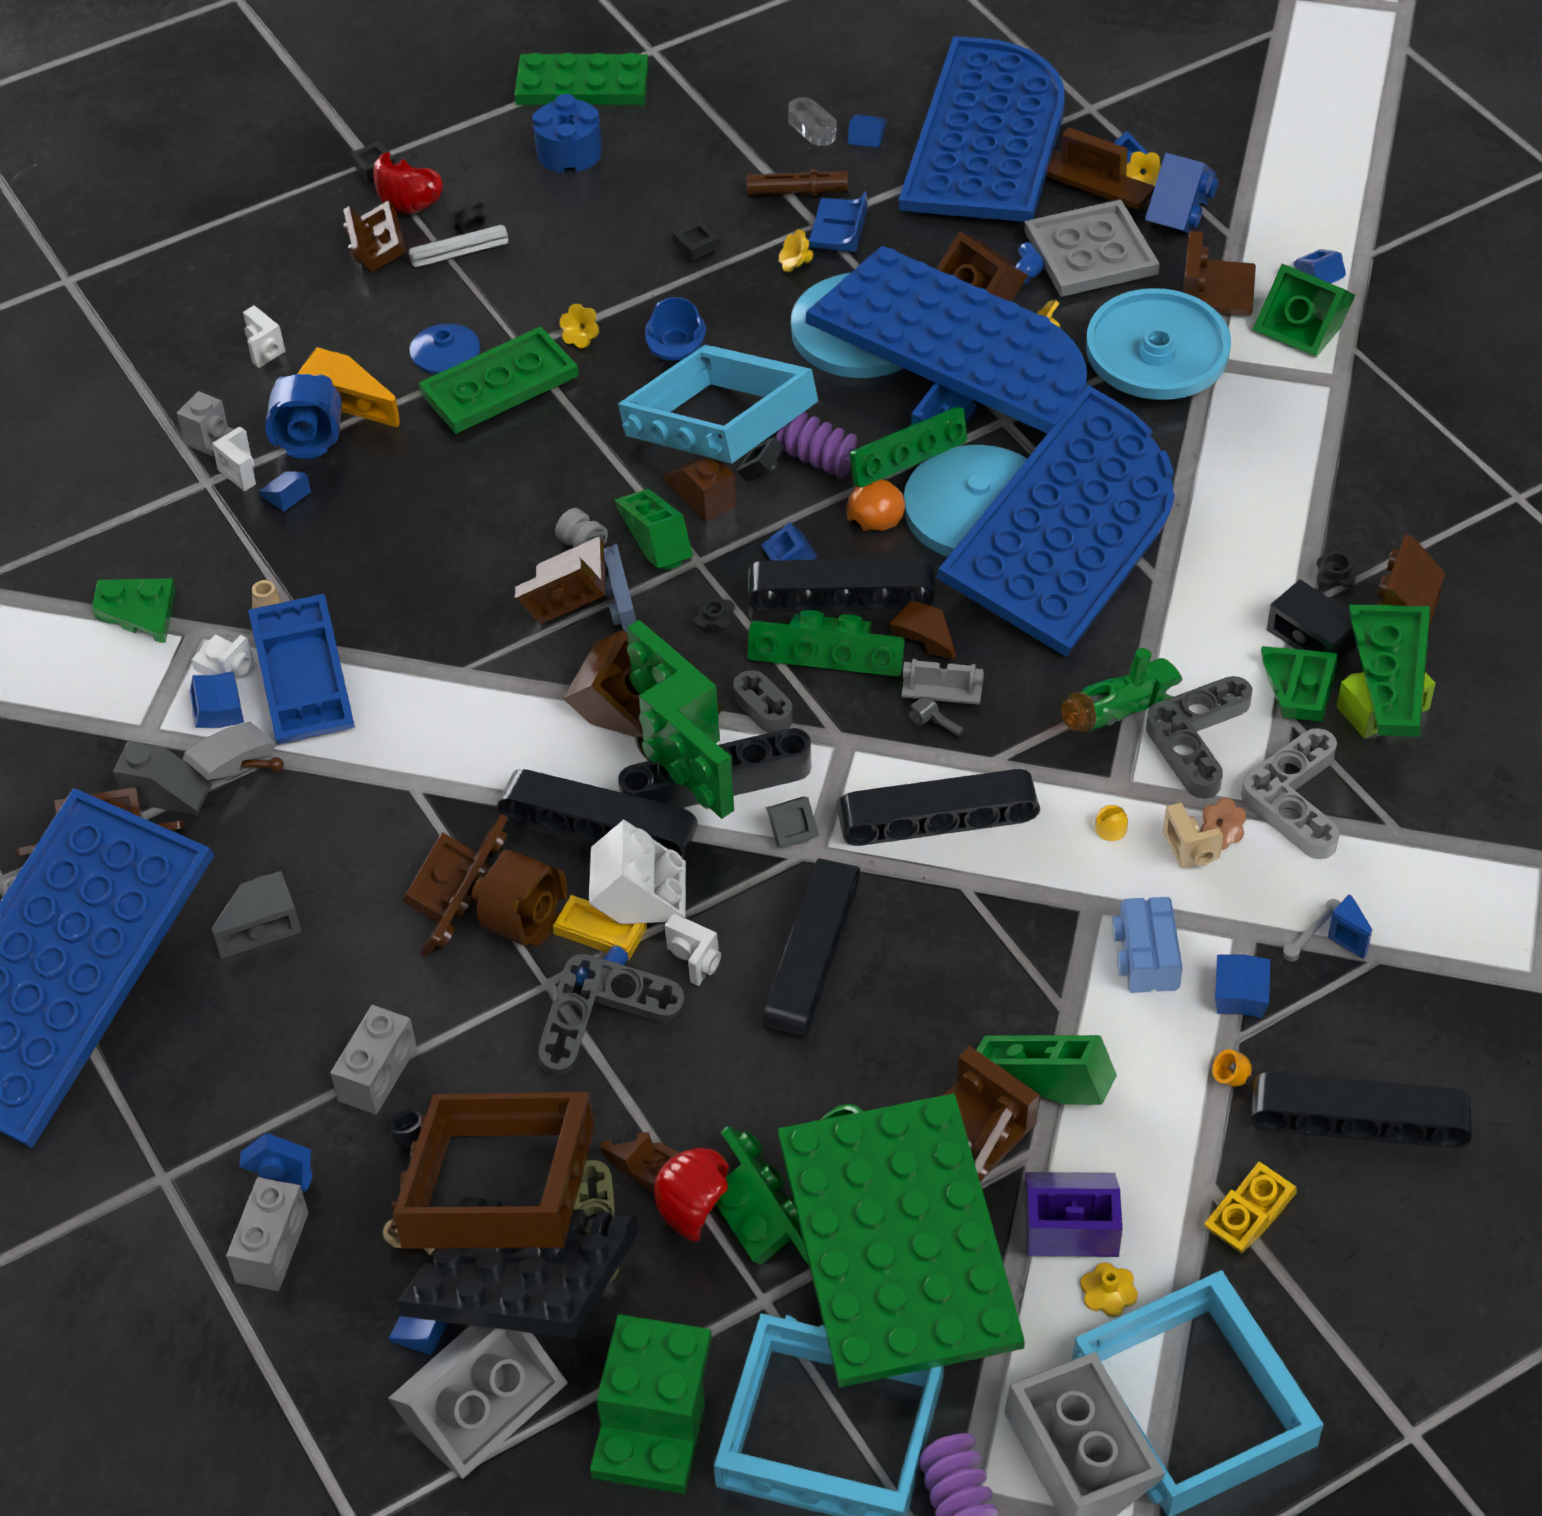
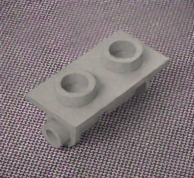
[901,659,984,705]

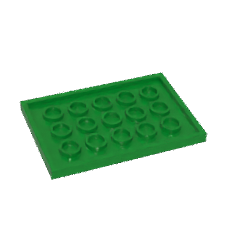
[778,1093,1025,1388]

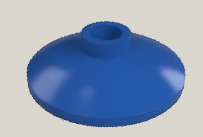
[410,324,480,374]

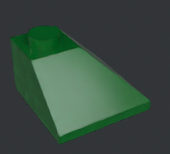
[1252,264,1355,357]

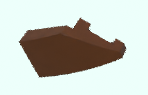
[889,601,957,659]
[599,1132,679,1193]

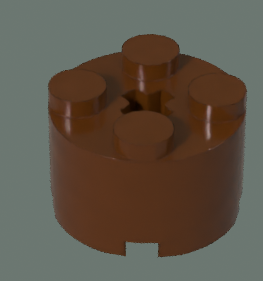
[472,849,567,946]

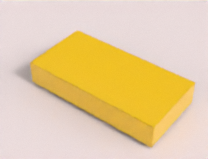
[553,895,647,960]

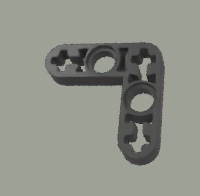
[1146,676,1253,799]
[537,954,684,1076]

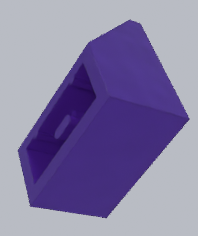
[1024,1172,1123,1257]

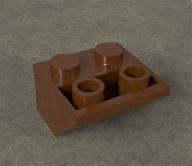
[1376,534,1445,628]

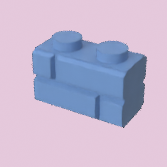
[1112,897,1183,993]

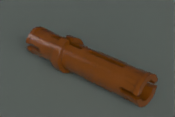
[747,169,848,196]

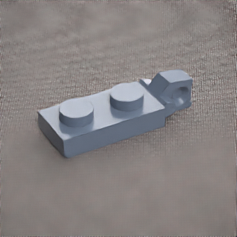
[604,544,637,633]

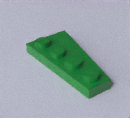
[1349,605,1430,737]

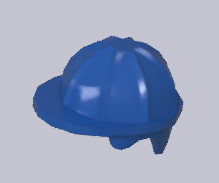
[645,297,706,361]

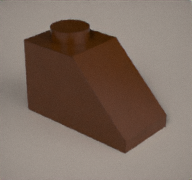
[664,456,736,522]

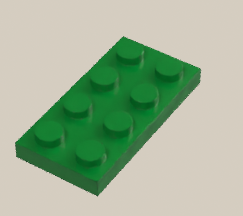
[515,53,649,105]
[418,326,579,434]

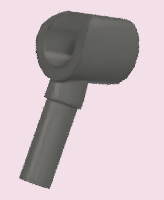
[909,697,964,737]

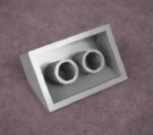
[388,1325,567,1479]
[1004,1352,1165,1516]

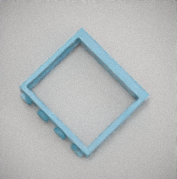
[618,345,818,463]
[1070,1270,1324,1516]
[714,1314,944,1516]

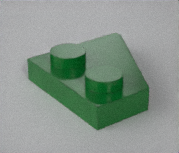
[92,578,176,643]
[1261,646,1338,722]

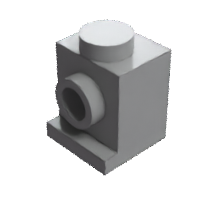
[176,391,234,456]

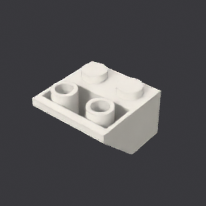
[589,820,686,924]

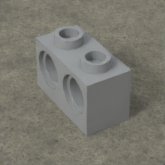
[330,1005,417,1115]
[226,1177,308,1291]

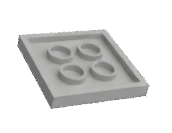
[1024,200,1159,297]

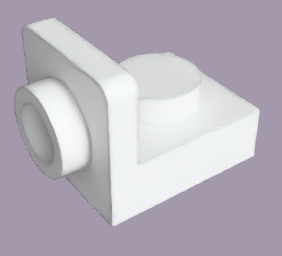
[243,306,285,368]
[212,427,256,491]
[191,635,254,681]
[664,913,721,986]

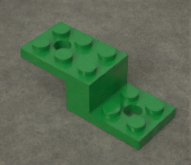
[627,620,734,819]

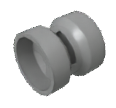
[555,508,608,548]

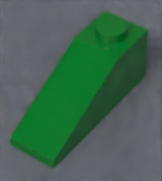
[614,489,693,569]
[977,1035,1117,1105]

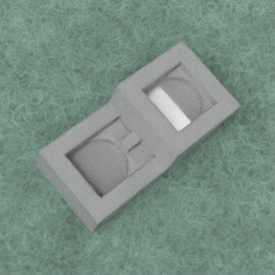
[183,722,276,780]

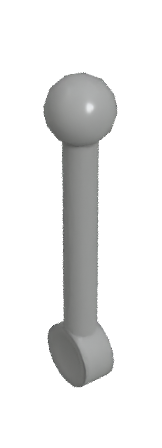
[1283,899,1341,962]

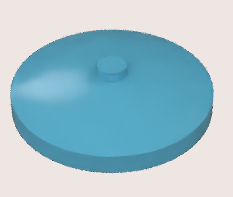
[791,273,903,378]
[1086,288,1231,400]
[904,445,1027,557]

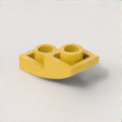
[1204,1162,1297,1253]

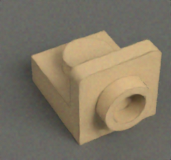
[1163,802,1223,869]

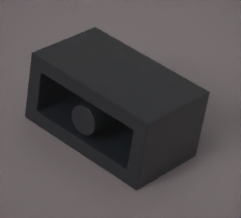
[1266,579,1357,661]

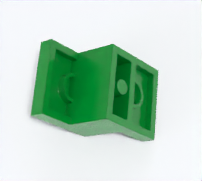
[590,1314,712,1494]

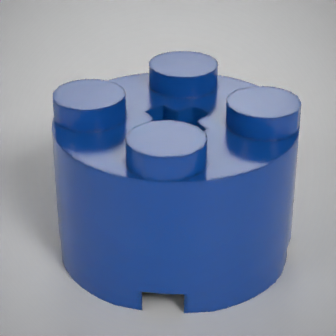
[532,94,602,173]
[265,374,342,459]

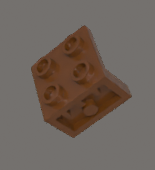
[1183,231,1256,315]
[515,537,606,624]
[944,1046,1039,1179]

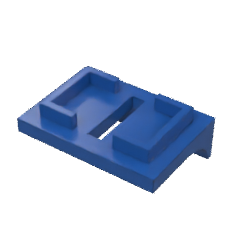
[809,191,868,252]

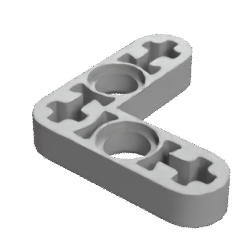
[1241,728,1340,859]

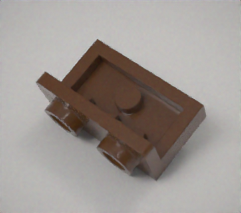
[344,201,406,272]

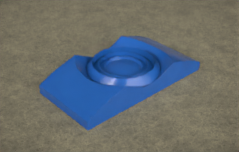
[248,594,355,744]

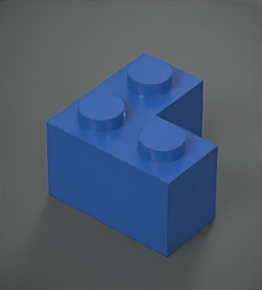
[1145,153,1219,234]

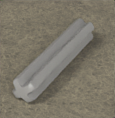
[409,224,508,268]

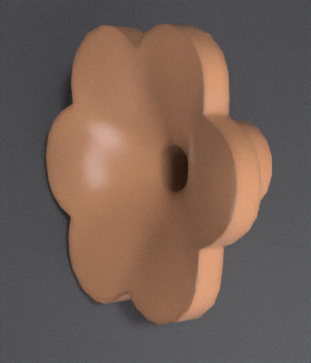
[1200,797,1246,850]

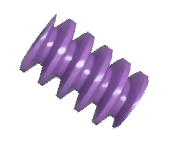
[776,411,857,480]
[919,1433,999,1516]

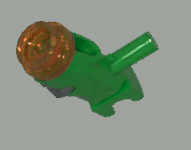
[1061,648,1182,732]

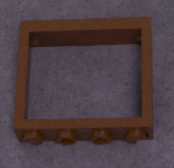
[391,1092,595,1248]

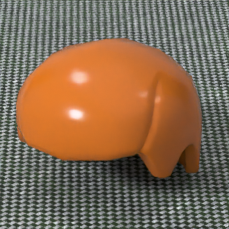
[846,479,905,531]

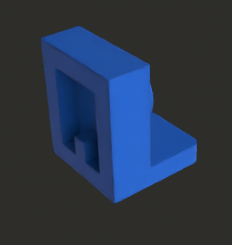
[240,1133,312,1193]

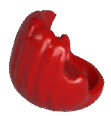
[373,152,443,214]
[654,1148,729,1242]

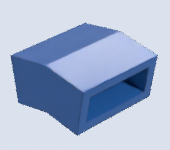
[189,671,244,728]
[1215,955,1270,1018]

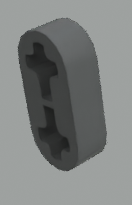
[733,670,793,733]

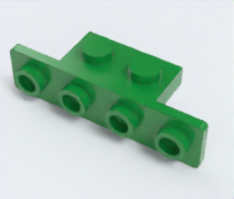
[850,407,968,488]
[747,610,905,677]
[716,1126,809,1265]

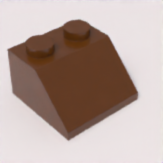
[936,231,1028,302]
[563,630,642,737]

